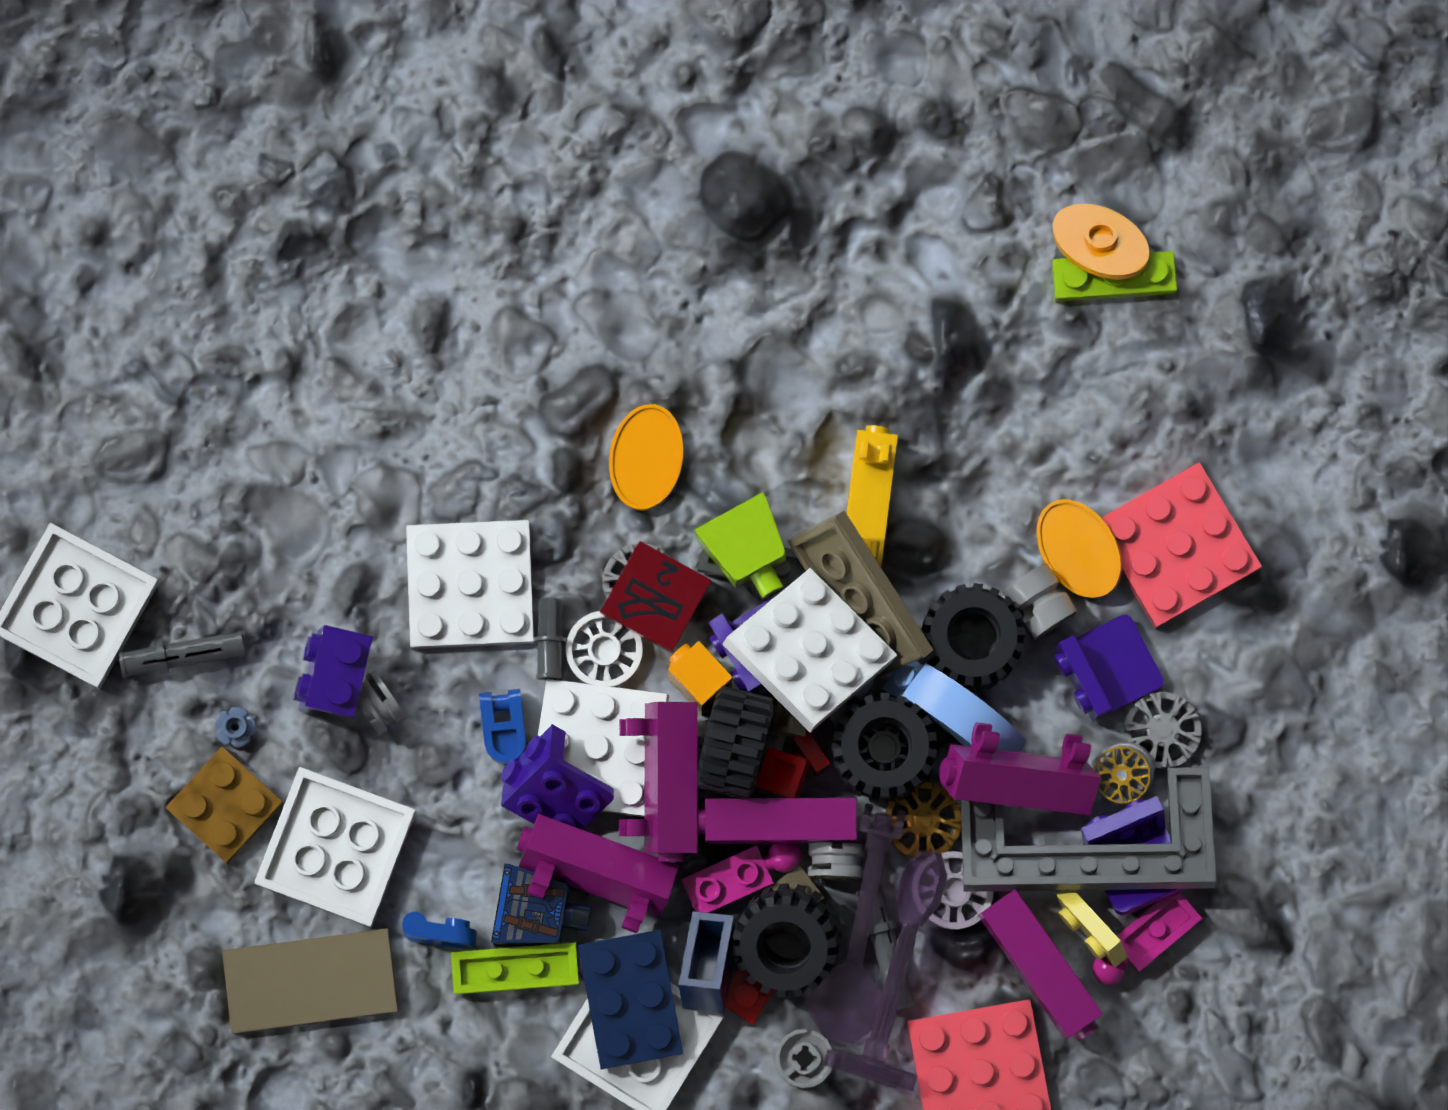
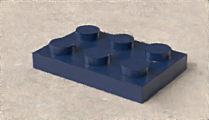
[578,930,683,1070]

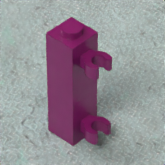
[619,702,698,862]
[939,722,1101,815]
[697,798,857,844]
[516,814,679,933]
[978,889,1103,1041]

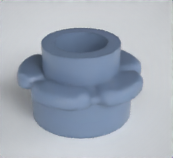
[215,707,256,748]

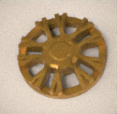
[884,782,962,860]

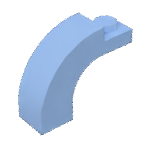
[882,661,1027,752]

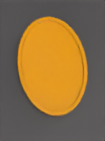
[1053,204,1149,280]
[609,404,683,511]
[1037,499,1122,598]

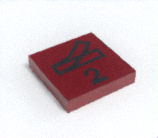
[600,541,712,653]

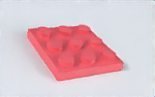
[1102,462,1262,629]
[907,999,1051,1110]

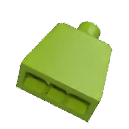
[694,492,786,599]

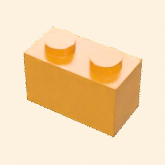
[668,641,733,716]

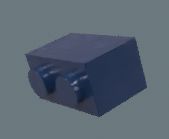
[678,911,736,1013]

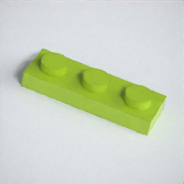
[1051,251,1177,302]
[451,942,579,995]

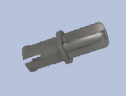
[534,597,566,680]

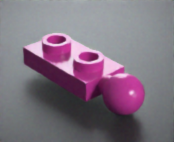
[681,844,801,913]
[1092,892,1203,986]

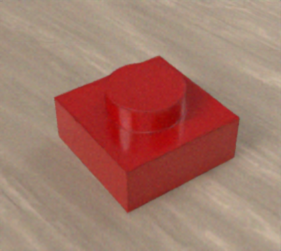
[791,730,830,777]
[756,747,810,798]
[725,969,775,1025]

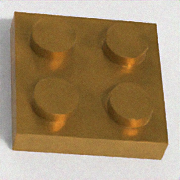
[165,747,284,864]

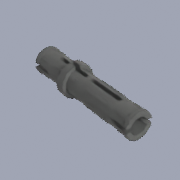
[119,630,246,678]
[856,885,916,1012]

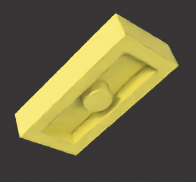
[1056,890,1128,968]

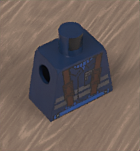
[491,863,591,946]

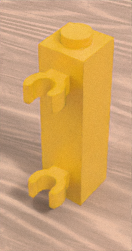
[846,425,898,567]

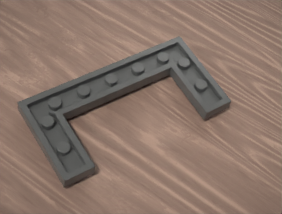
[961,767,1216,892]

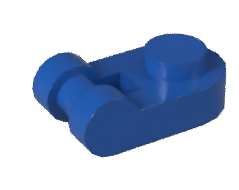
[479,689,526,764]
[402,912,477,949]

